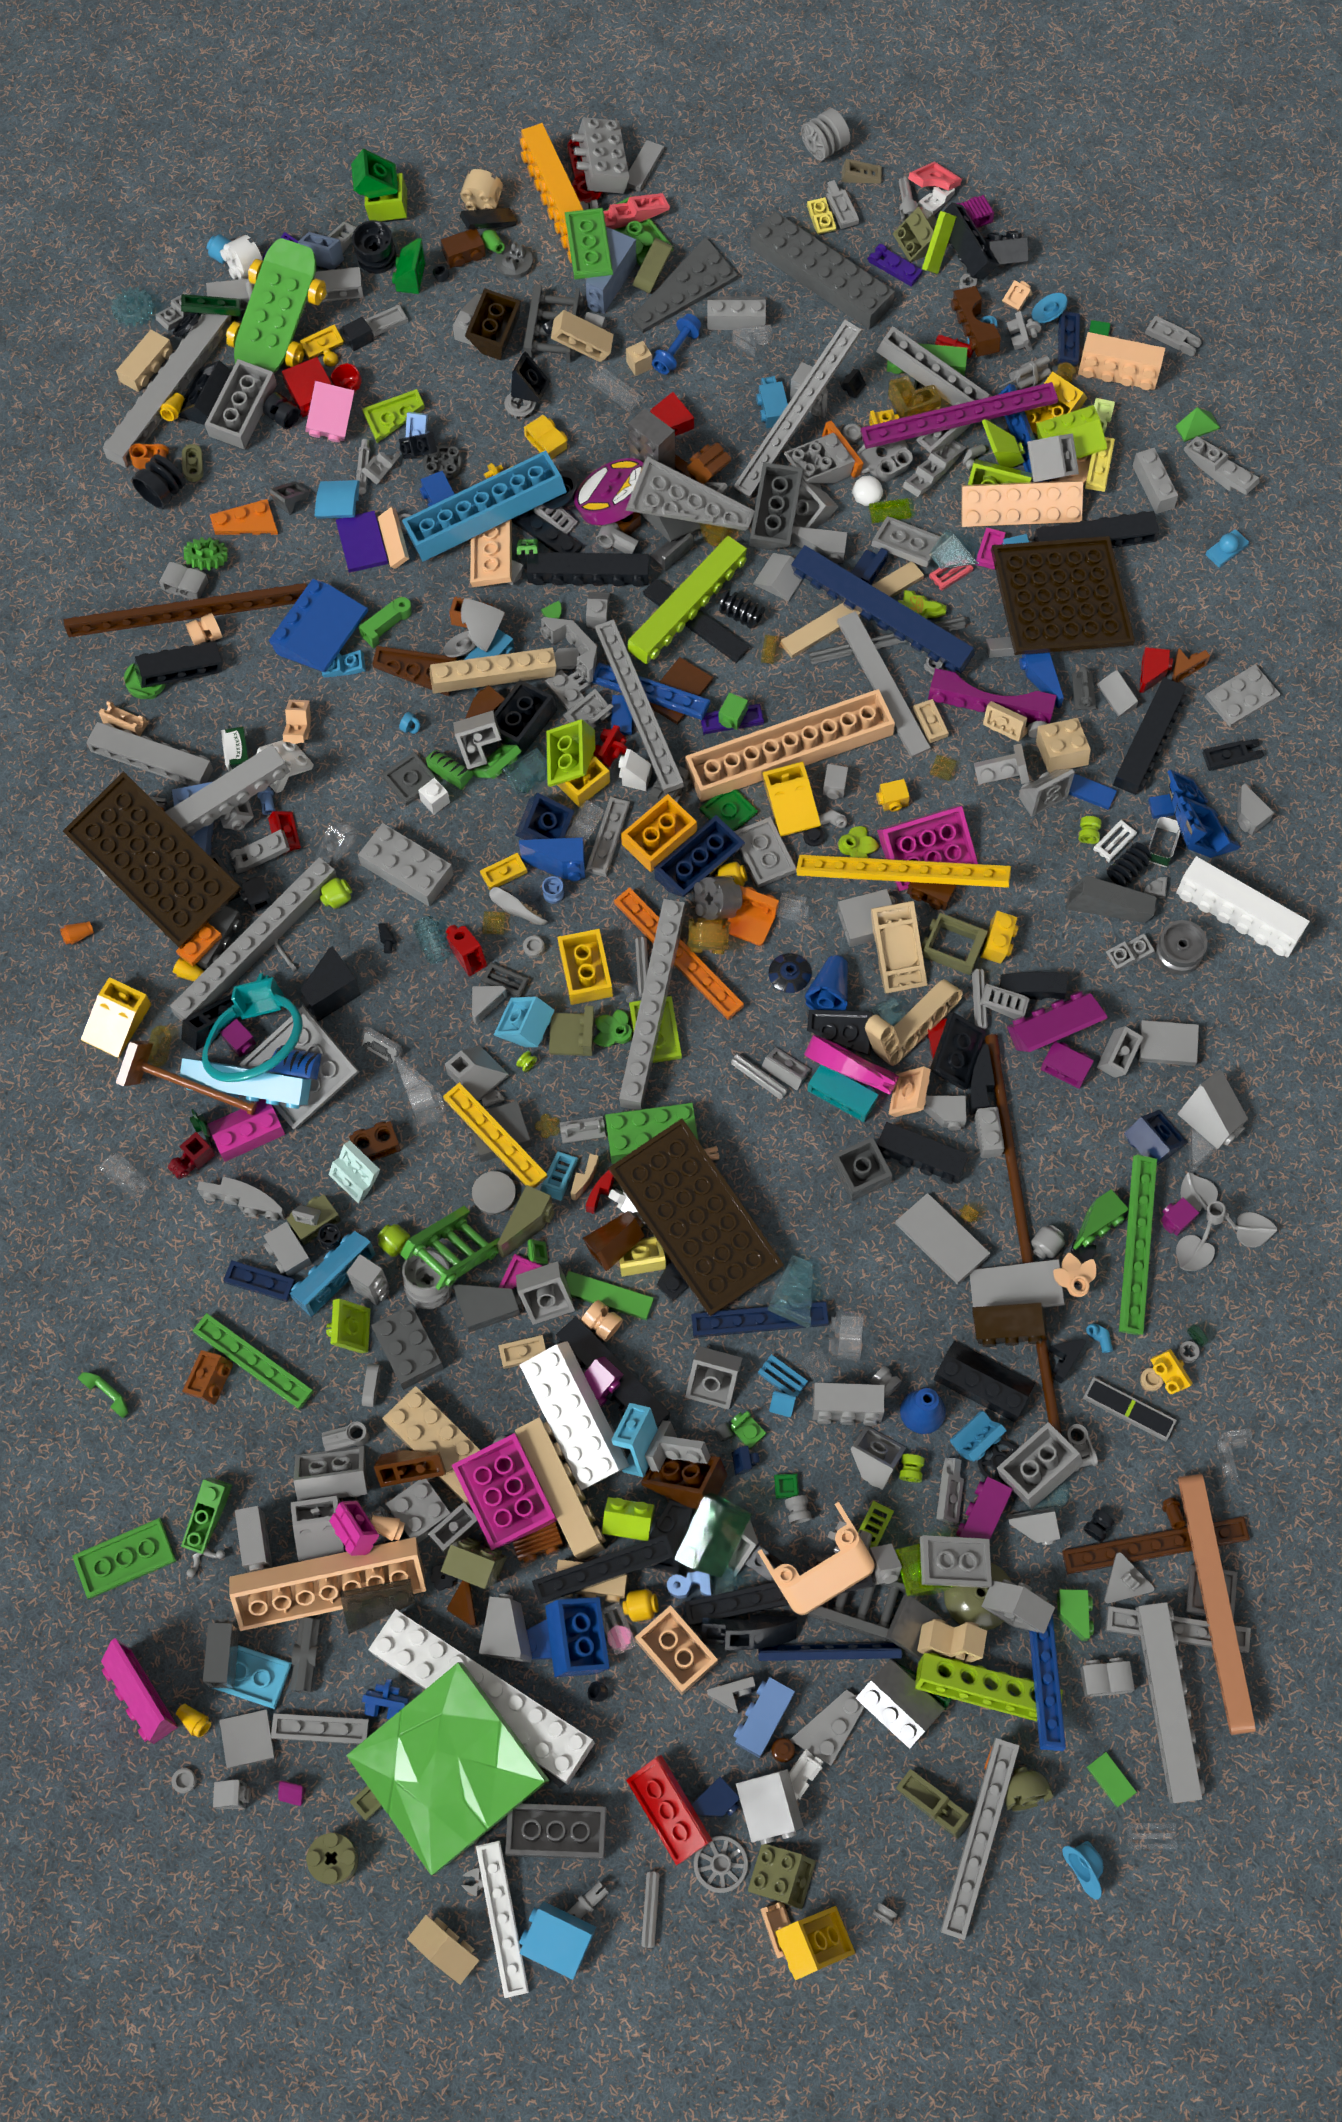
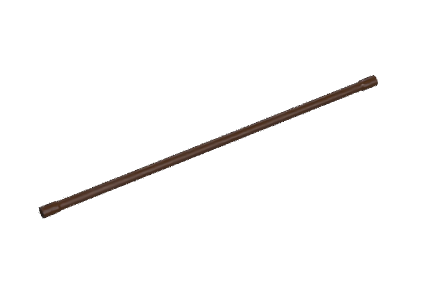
[985,1034,1062,1435]

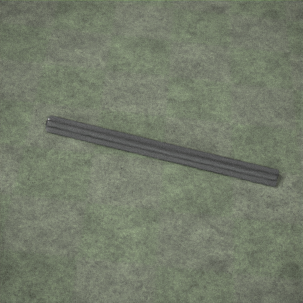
[809,616,966,664]

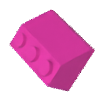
[208,1099,285,1162]

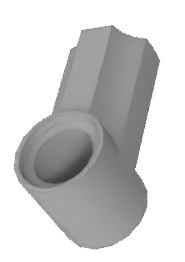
[596,522,639,554]
[322,1421,370,1453]

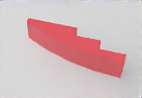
[603,193,670,229]

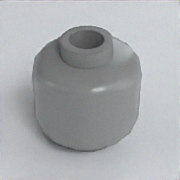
[1031,1225,1065,1259]

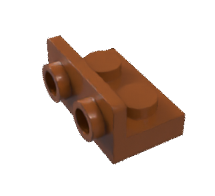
[182,1350,233,1405]

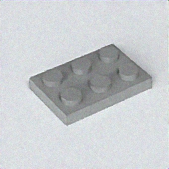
[871,516,943,568]
[1205,664,1281,727]
[734,817,796,888]
[920,1535,992,1588]

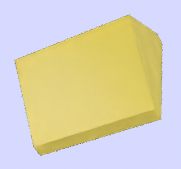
[619,1237,666,1277]

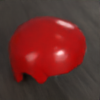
[330,363,362,393]

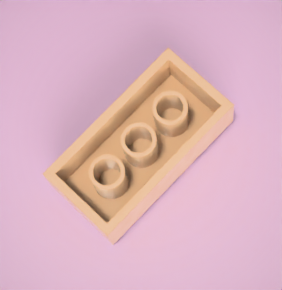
[1078,332,1165,390]

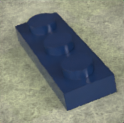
[1058,311,1080,366]
[223,1260,295,1302]

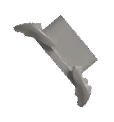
[857,440,913,482]

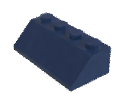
[654,815,745,897]

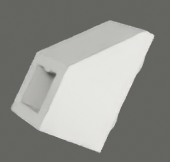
[619,749,652,791]

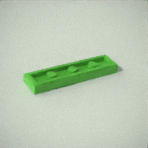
[566,1271,654,1321]

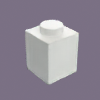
[418,778,450,815]

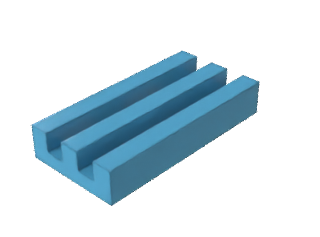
[758,1354,808,1398]

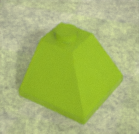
[982,419,1025,468]

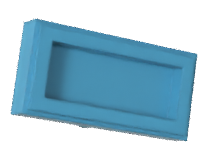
[1205,529,1249,568]

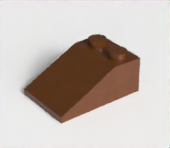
[641,1456,728,1511]

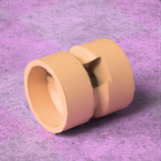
[185,613,223,645]
[581,1300,623,1342]

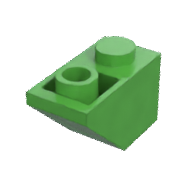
[1057,1589,1094,1641]

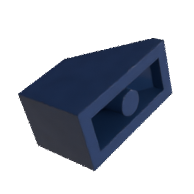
[692,1777,740,1817]

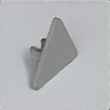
[1104,1552,1154,1603]

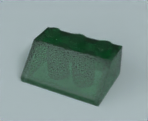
[675,1492,752,1578]

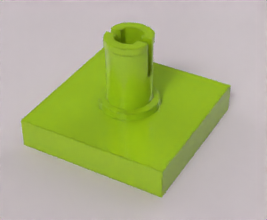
[326,1298,371,1353]

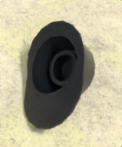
[543,471,577,509]

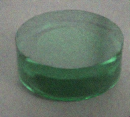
[1187,1324,1209,1347]

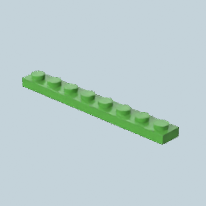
[1119,1155,1157,1336]

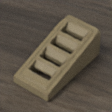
[841,158,882,184]

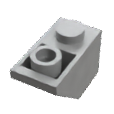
[213,1780,251,1809]

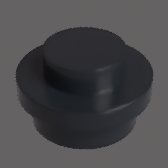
[803,827,824,846]

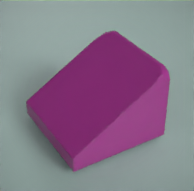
[278,1780,306,1806]

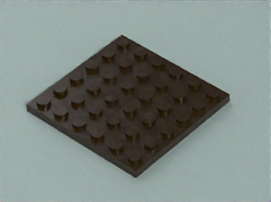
[991,536,1135,655]

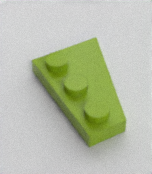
[362,389,425,443]

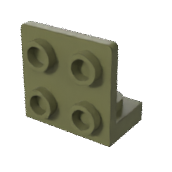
[549,1006,595,1056]
[748,1844,816,1910]

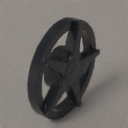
[173,312,202,337]
[978,1440,1017,1484]

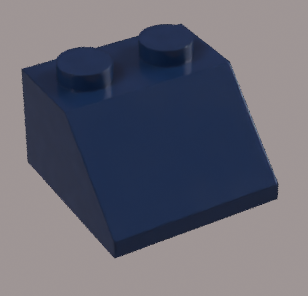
[515,793,574,840]
[1124,1110,1188,1165]

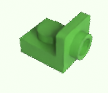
[731,1411,766,1450]

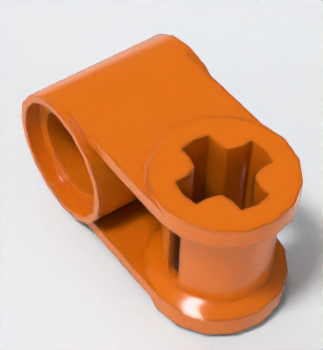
[129,443,169,469]

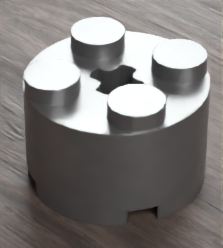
[694,876,742,920]

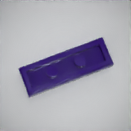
[700,704,764,735]

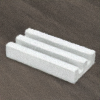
[1093,820,1137,862]

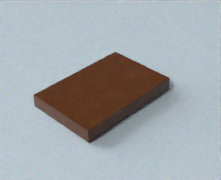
[649,657,713,725]

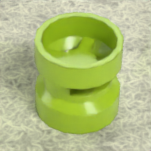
[1078,816,1102,844]
[899,1454,925,1483]

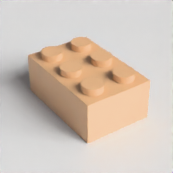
[635,1605,718,1695]

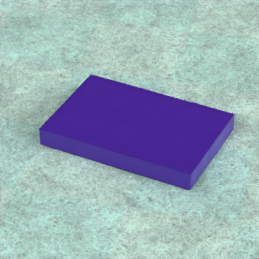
[336,511,388,573]

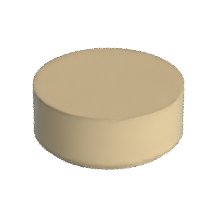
[1140,1368,1164,1392]

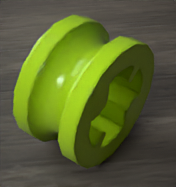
[516,1051,537,1073]

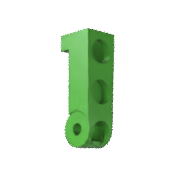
[359,597,412,648]

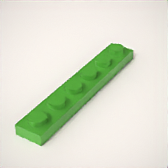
[192,1313,313,1410]

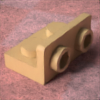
[983,701,1028,742]

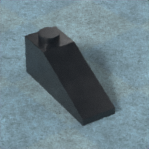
[181,994,234,1051]

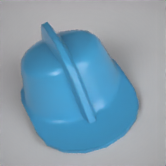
[1062,1841,1104,1900]

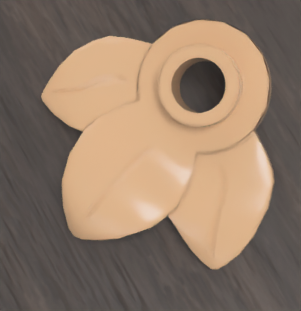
[1053,1253,1096,1297]

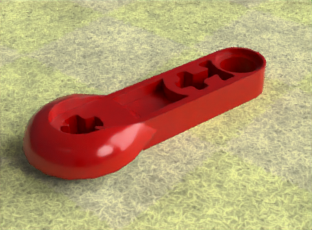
[567,139,602,203]

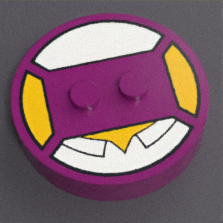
[574,458,643,525]

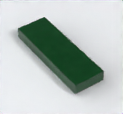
[181,294,240,316]

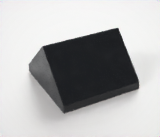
[511,351,551,402]

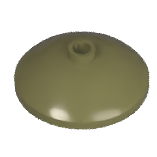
[944,1563,1011,1631]

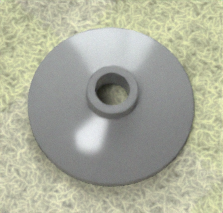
[443,631,476,657]

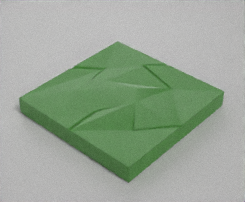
[346,1662,549,1876]

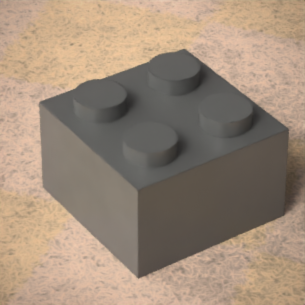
[831,1137,892,1201]

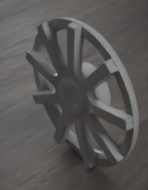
[694,1836,748,1893]

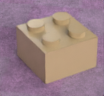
[1036,718,1091,773]

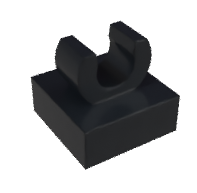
[839,369,866,398]

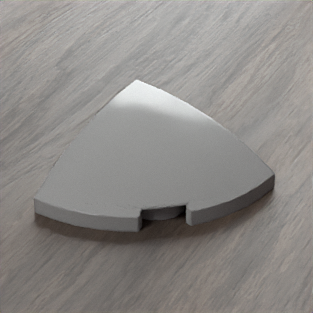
[461,598,505,652]

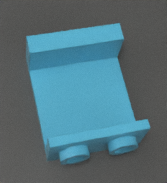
[611,1403,658,1477]

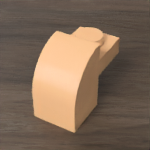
[283,700,311,744]

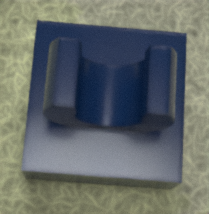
[732,1446,760,1475]

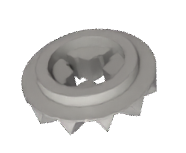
[504,393,536,419]

